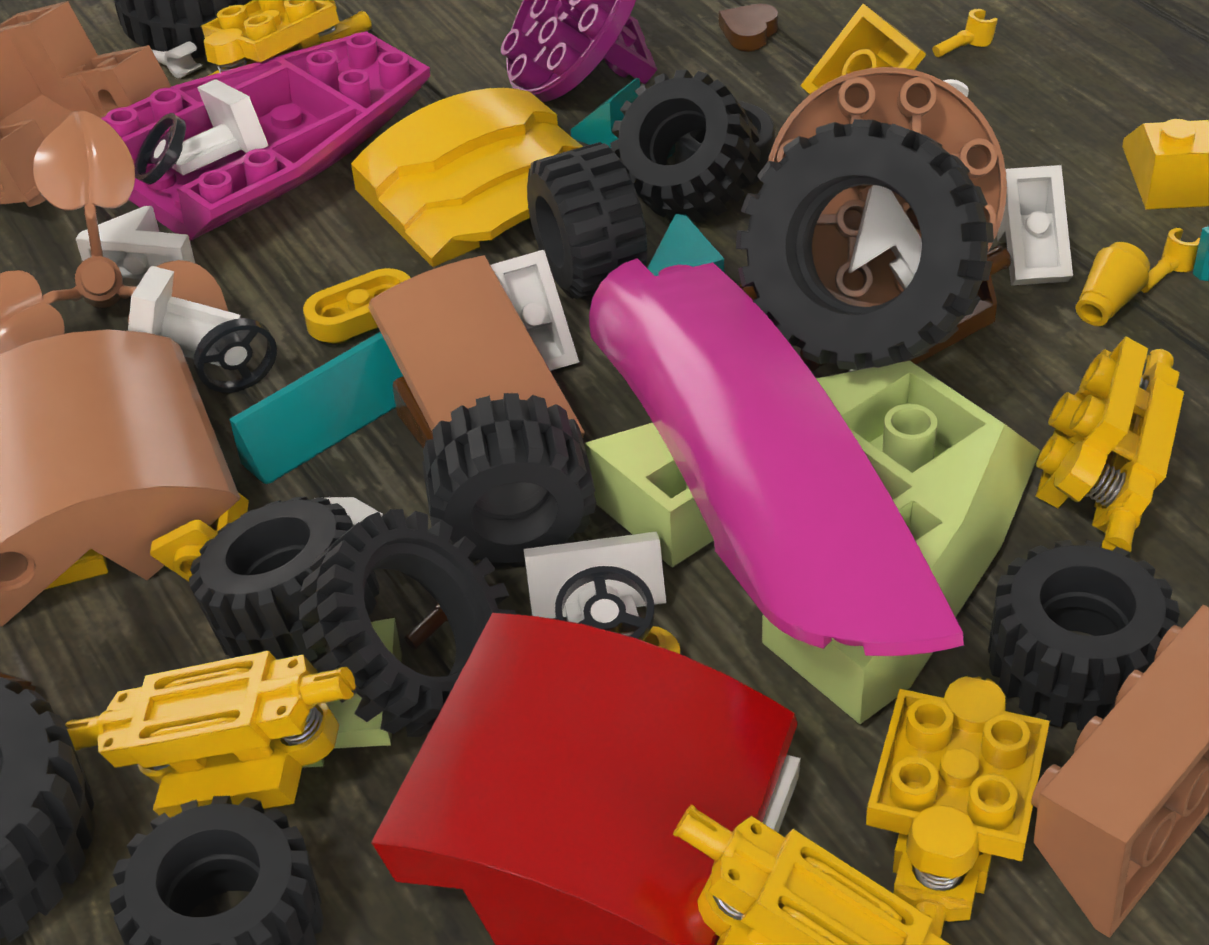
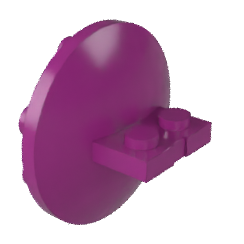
[501,0,657,102]

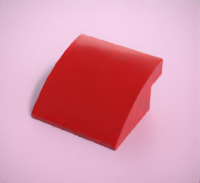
[371,613,798,945]

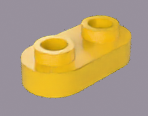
[303,268,410,344]

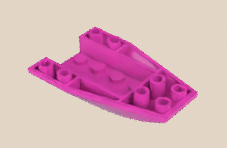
[101,31,430,241]

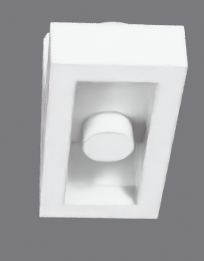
[997,165,1073,285]
[849,185,922,290]
[76,206,195,286]
[490,250,579,371]

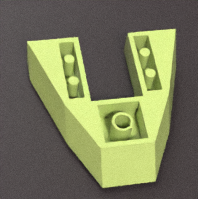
[585,360,1040,724]

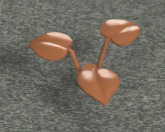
[0,110,228,354]

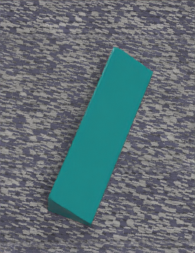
[230,332,403,484]

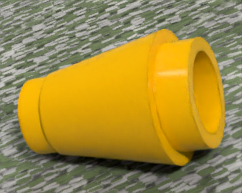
[1075,242,1150,326]

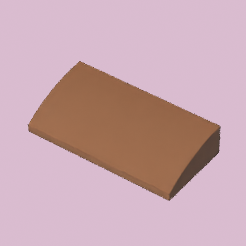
[368,255,585,438]

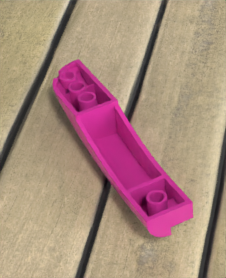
[589,258,964,656]

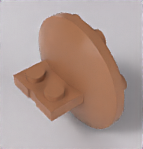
[768,67,1007,307]

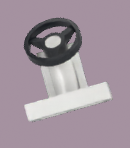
[134,79,269,185]
[128,265,277,393]
[524,532,666,641]

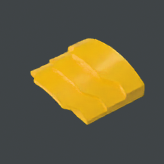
[351,88,583,267]

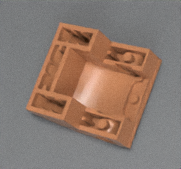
[0,1,172,207]
[0,330,241,627]

